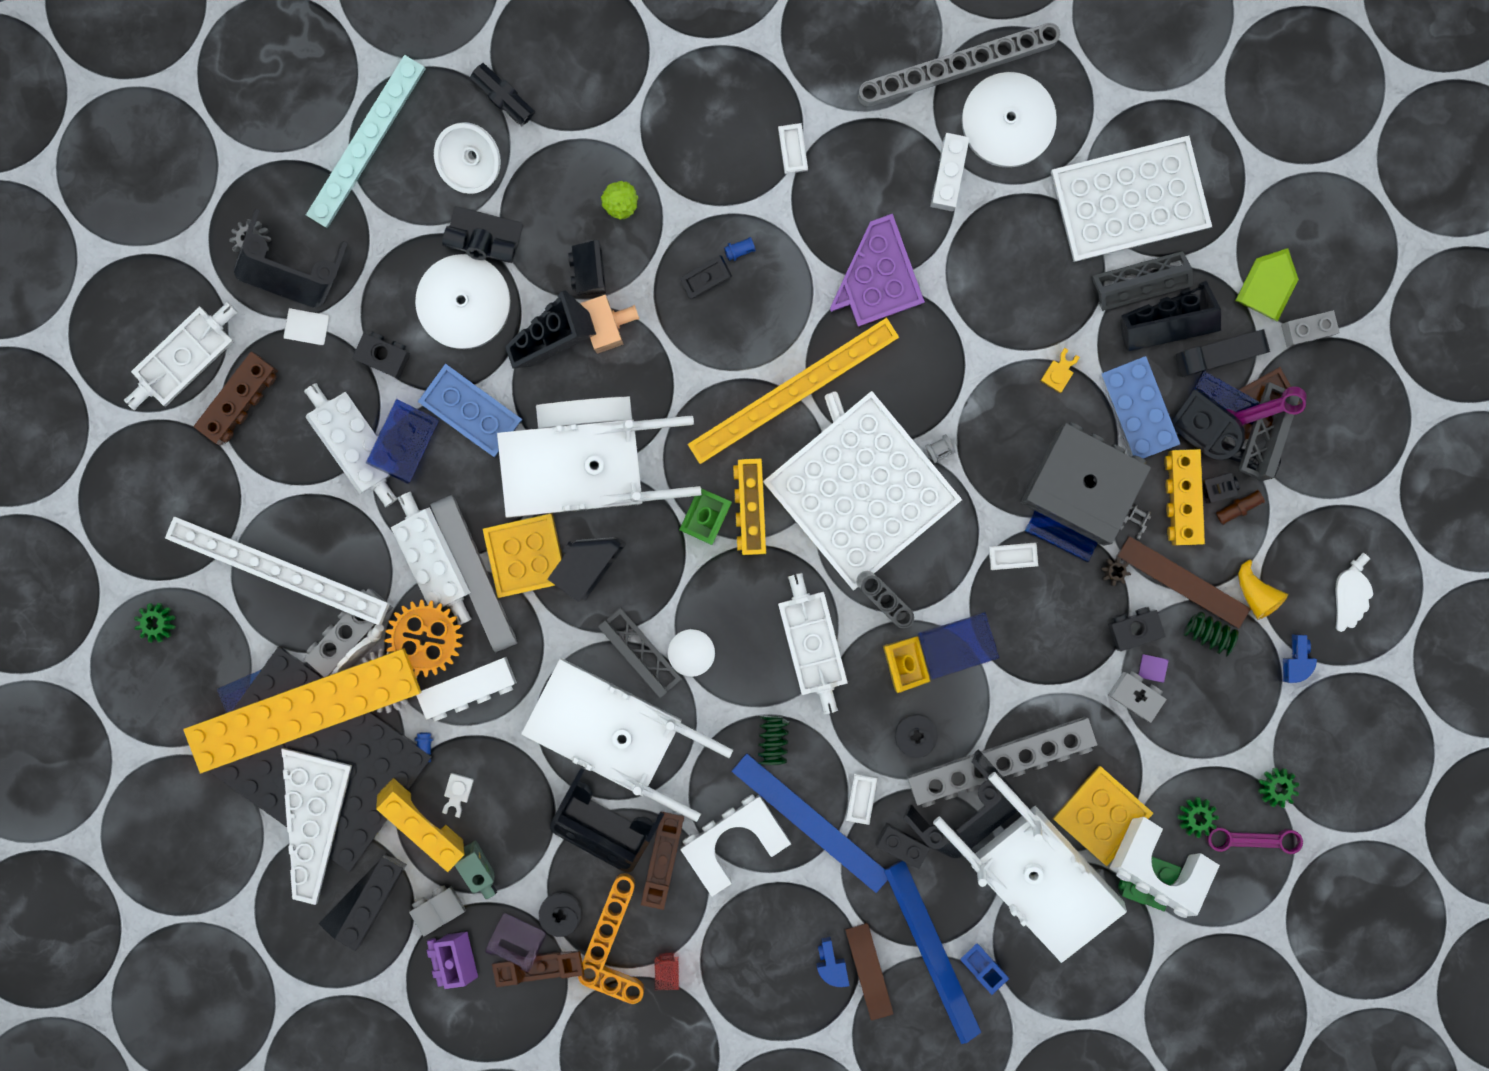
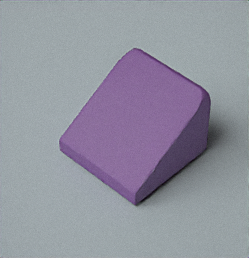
[1138,654,1169,683]

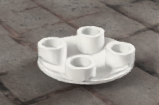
[668,629,715,677]

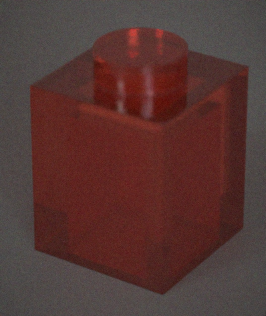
[655,953,679,990]

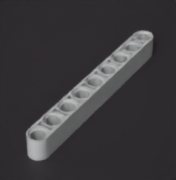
[858,23,1060,107]

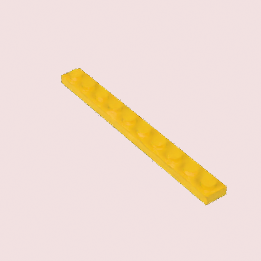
[688,318,899,464]

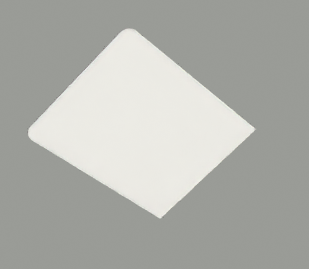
[284,308,329,345]

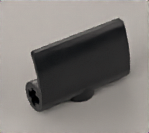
[442,206,523,263]

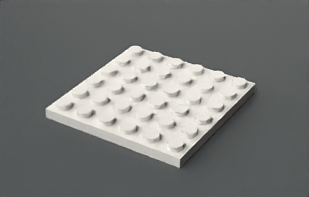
[763,391,962,591]

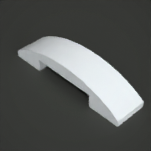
[536,396,632,429]

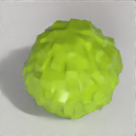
[601,181,638,220]

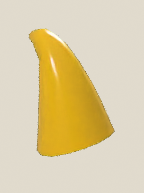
[1238,559,1289,620]

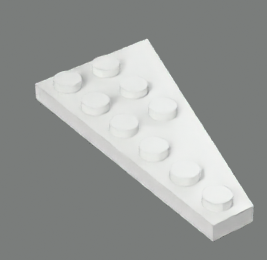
[281,748,352,905]

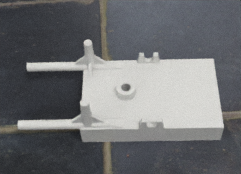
[497,416,701,518]
[521,658,733,822]
[933,772,1127,963]

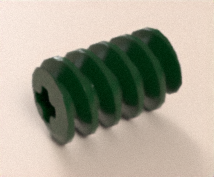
[1183,611,1239,657]
[758,715,789,765]

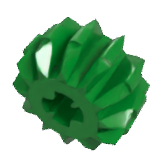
[134,603,176,643]
[1258,768,1299,808]
[1177,797,1219,838]

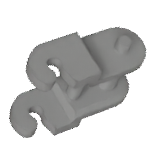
[1120,504,1151,540]

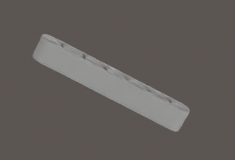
[430,495,518,653]

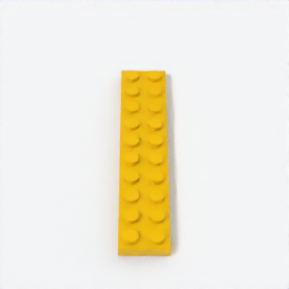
[183,648,422,774]

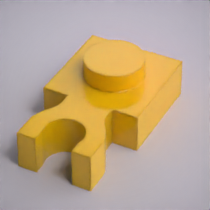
[1040,348,1080,393]

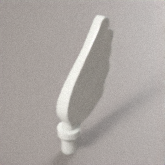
[1335,553,1373,632]
[330,624,384,675]

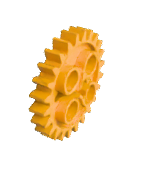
[385,600,463,677]

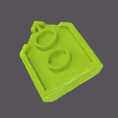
[1235,248,1299,322]

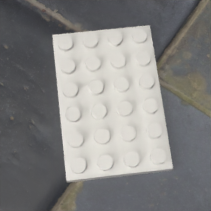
[1051,136,1212,262]

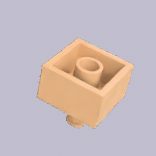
[580,295,639,354]

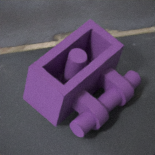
[426,932,478,989]

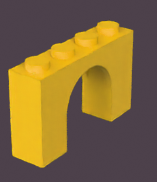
[376,778,464,872]

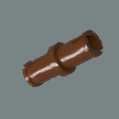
[1216,489,1265,525]

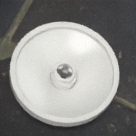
[962,72,1057,168]
[415,254,511,349]

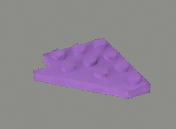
[830,214,925,327]

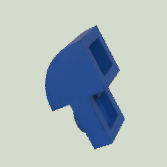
[1283,634,1317,683]
[816,937,849,987]
[960,943,1010,995]

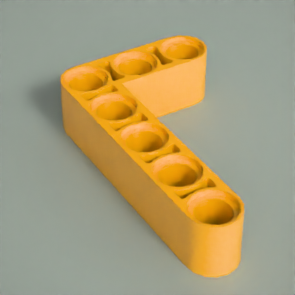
[578,873,644,1004]

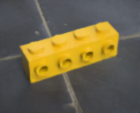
[1164,449,1205,545]
[733,459,766,555]

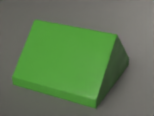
[679,489,732,545]

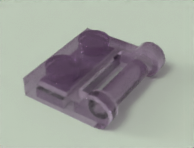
[485,913,547,973]

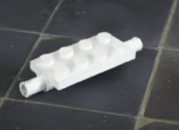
[124,302,238,410]
[304,383,400,508]
[391,492,472,625]
[778,573,847,714]

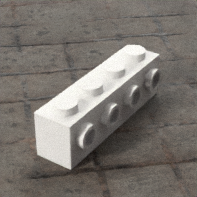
[416,657,517,722]

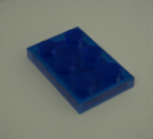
[365,399,439,484]

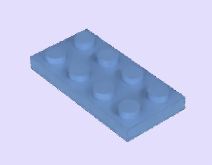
[1101,356,1180,458]
[418,364,523,457]

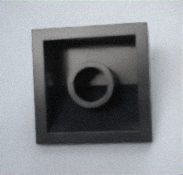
[568,240,606,296]

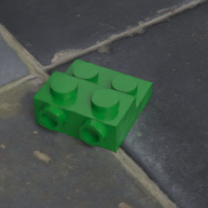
[1118,856,1181,912]

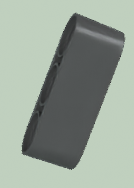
[856,571,914,628]

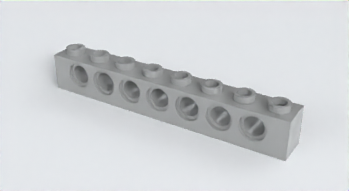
[907,717,1097,807]

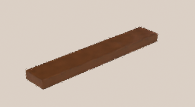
[1116,536,1251,629]

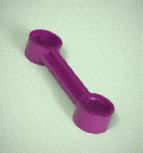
[1227,387,1307,425]
[1206,826,1303,854]

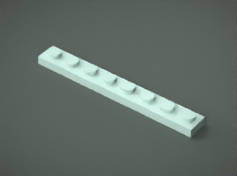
[306,55,426,229]

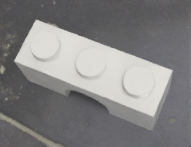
[930,133,970,211]

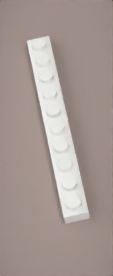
[165,517,390,626]

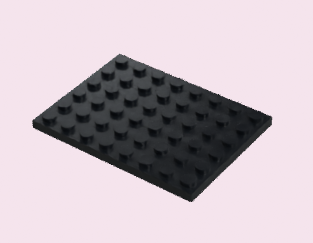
[209,646,433,872]

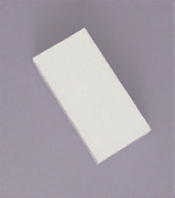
[778,123,808,174]
[989,543,1038,570]
[846,774,878,825]

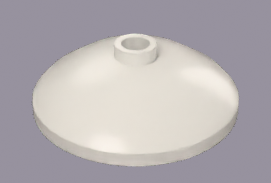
[434,122,501,194]

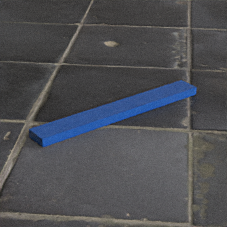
[732,753,888,893]
[884,860,981,1044]

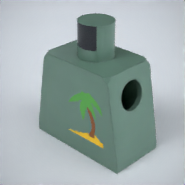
[454,840,497,899]

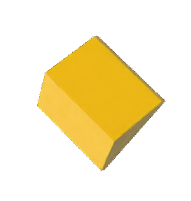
[883,636,930,693]

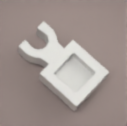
[442,773,474,818]

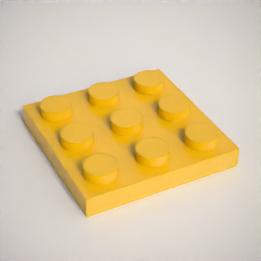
[483,513,562,598]
[1052,766,1153,866]

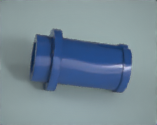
[724,237,755,261]
[414,732,434,762]

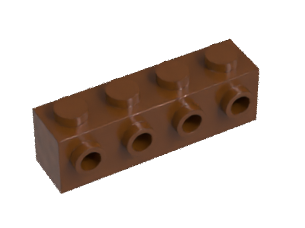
[193,351,278,445]

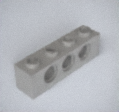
[304,589,393,677]

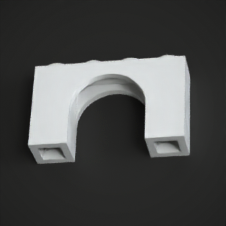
[680,794,791,897]
[1110,817,1220,918]

